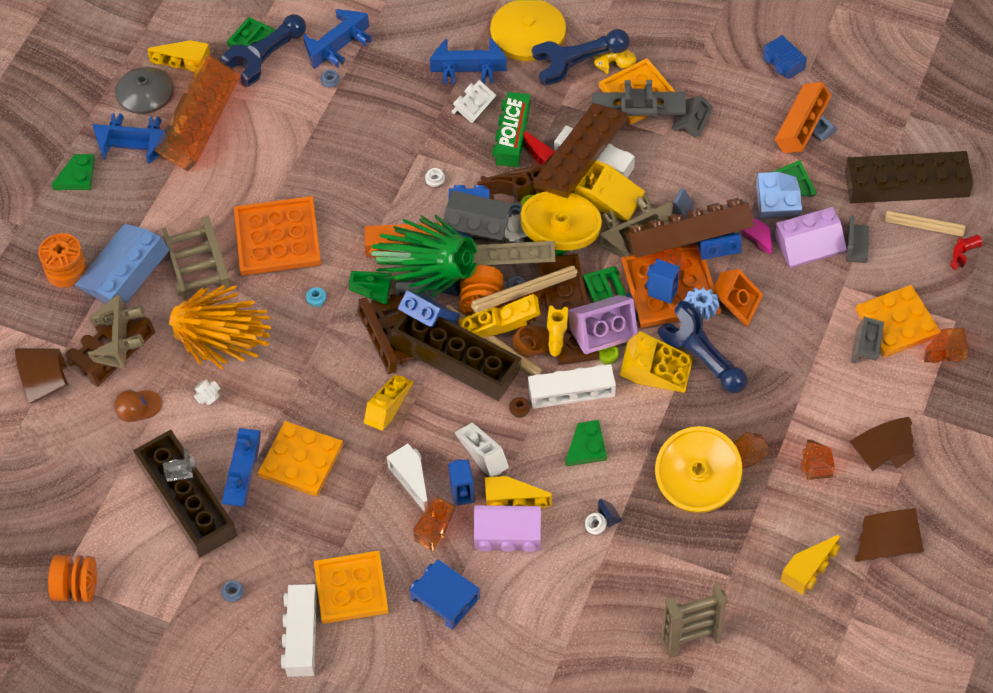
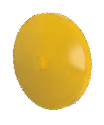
[490,0,566,61]
[520,192,602,251]
[655,426,743,513]

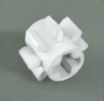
[194,379,221,405]

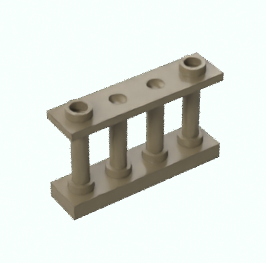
[161,215,231,301]
[474,241,556,265]
[662,583,728,658]

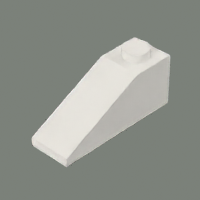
[455,422,509,477]
[387,444,429,512]

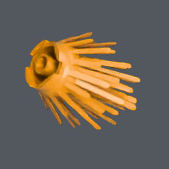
[169,285,271,370]

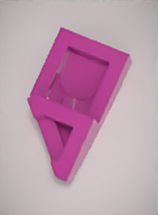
[741,219,772,254]

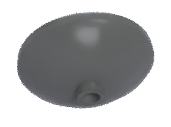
[116,67,173,114]

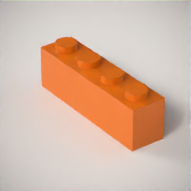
[775,82,832,153]
[364,223,443,258]

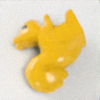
[594,38,637,74]
[547,306,568,357]

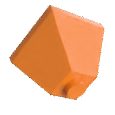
[714,268,764,326]

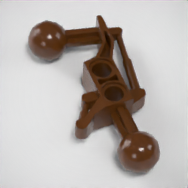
[477,162,546,201]

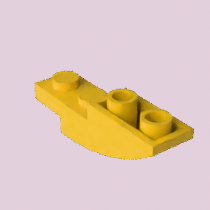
[458,294,540,338]

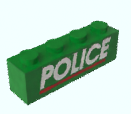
[492,92,531,167]

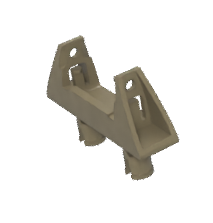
[598,195,671,257]
[88,295,145,368]

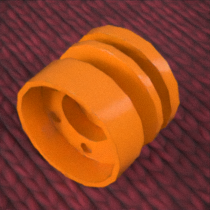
[38,233,87,287]
[460,265,503,316]
[48,555,97,603]

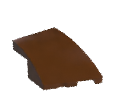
[15,348,68,403]
[850,417,915,472]
[855,508,924,562]

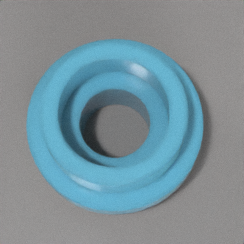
[306,287,326,307]

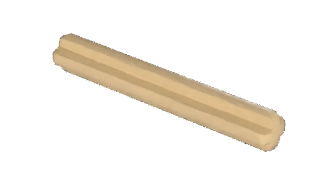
[885,210,965,237]

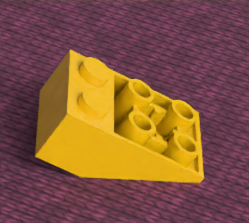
[574,160,645,221]
[619,331,693,393]

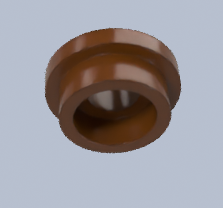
[509,397,530,418]

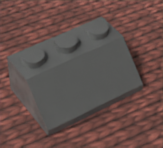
[442,190,511,243]

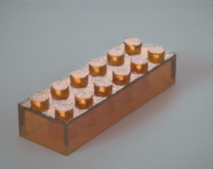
[154,54,241,172]

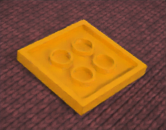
[599,58,676,125]
[855,285,941,358]
[258,421,343,497]
[314,551,389,624]

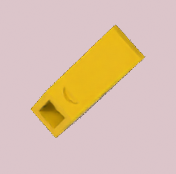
[147,40,211,73]
[364,374,413,431]
[485,476,552,509]
[780,535,841,595]

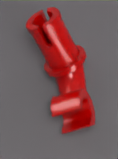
[950,234,982,270]

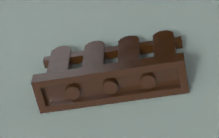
[357,294,416,375]
[66,313,156,387]

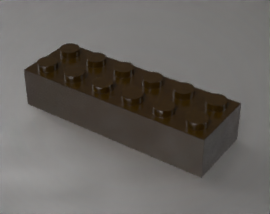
[845,151,973,204]
[390,313,522,401]
[133,430,237,558]

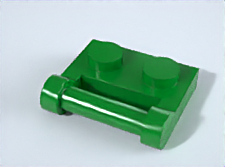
[583,266,627,303]

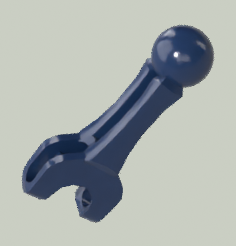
[220,14,306,87]
[531,29,630,85]
[658,301,748,393]

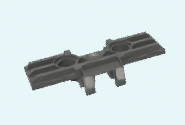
[592,80,686,118]

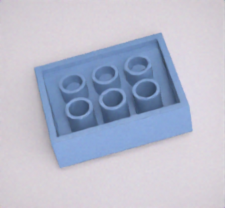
[75,224,169,304]

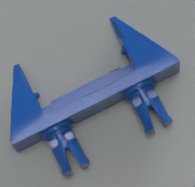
[303,9,372,69]
[430,38,507,85]
[92,113,172,163]
[222,428,261,507]

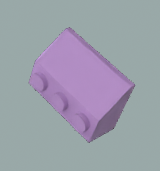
[775,207,847,268]
[568,295,638,354]
[474,505,541,552]

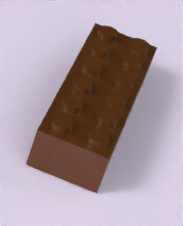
[624,198,755,258]

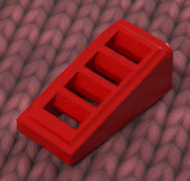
[523,131,555,165]

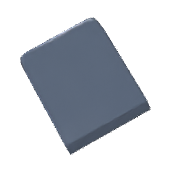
[813,115,838,142]
[673,188,693,215]

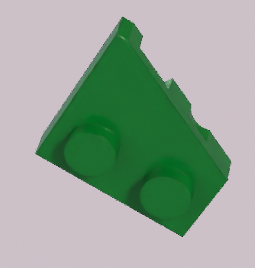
[52,154,95,190]
[566,420,607,467]

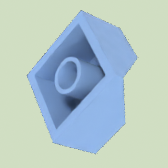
[756,172,802,218]

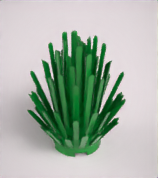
[371,214,478,298]

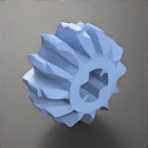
[684,286,719,321]

